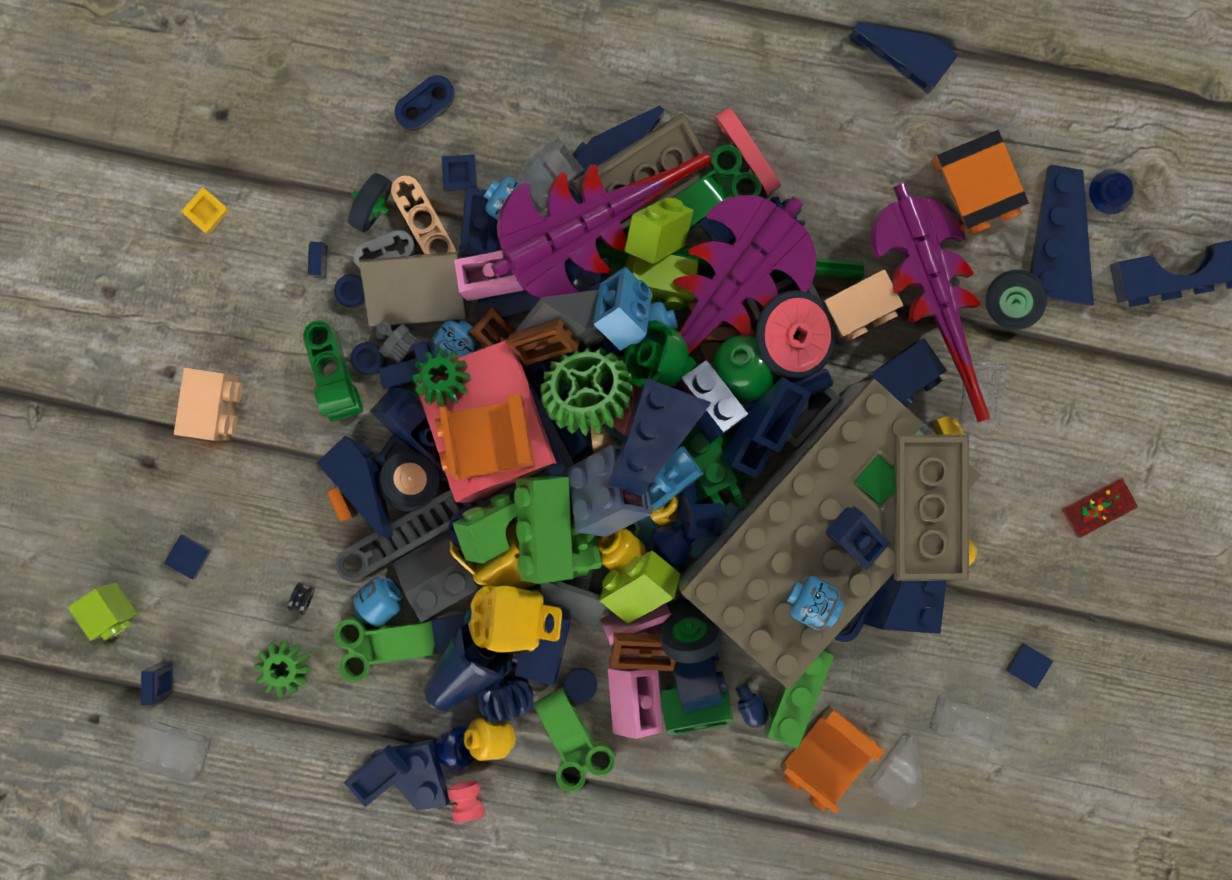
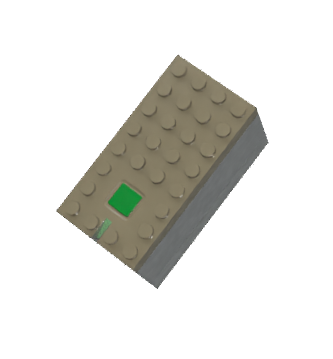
[678,379,982,689]

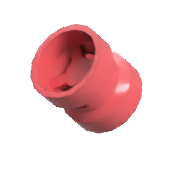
[447,781,486,823]

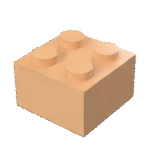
[823,269,903,342]
[174,368,243,441]

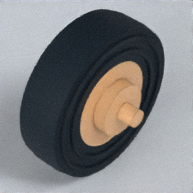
[378,451,439,511]

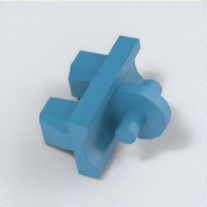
[648,447,703,511]

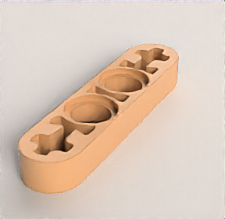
[391,175,461,259]

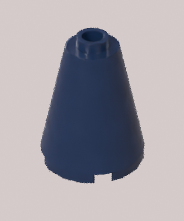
[424,623,511,711]

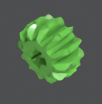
[254,640,312,697]

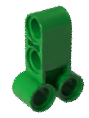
[674,145,761,230]
[303,320,363,422]

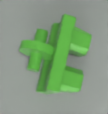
[571,519,602,577]

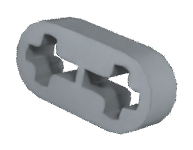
[354,230,416,269]

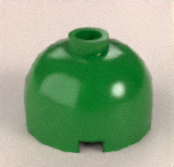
[623,320,689,387]
[711,335,778,404]

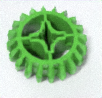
[541,345,634,436]

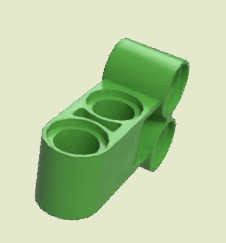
[334,616,436,682]
[534,687,616,792]

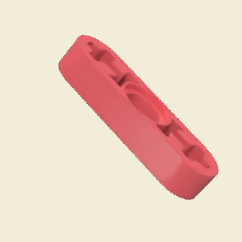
[714,107,781,196]

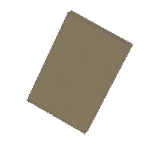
[359,252,468,326]

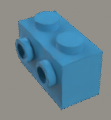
[593,267,652,351]

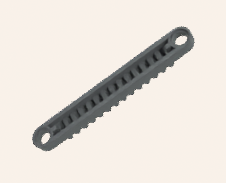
[336,472,543,581]

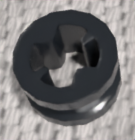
[287,582,315,615]

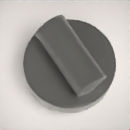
[375,322,418,364]

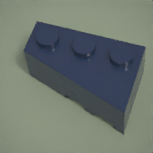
[608,378,712,496]
[862,573,947,634]

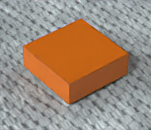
[327,487,357,522]

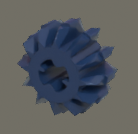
[477,676,534,723]

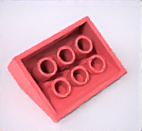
[415,340,556,502]

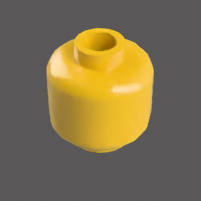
[597,528,646,572]
[464,717,516,761]

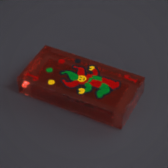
[1061,478,1138,538]

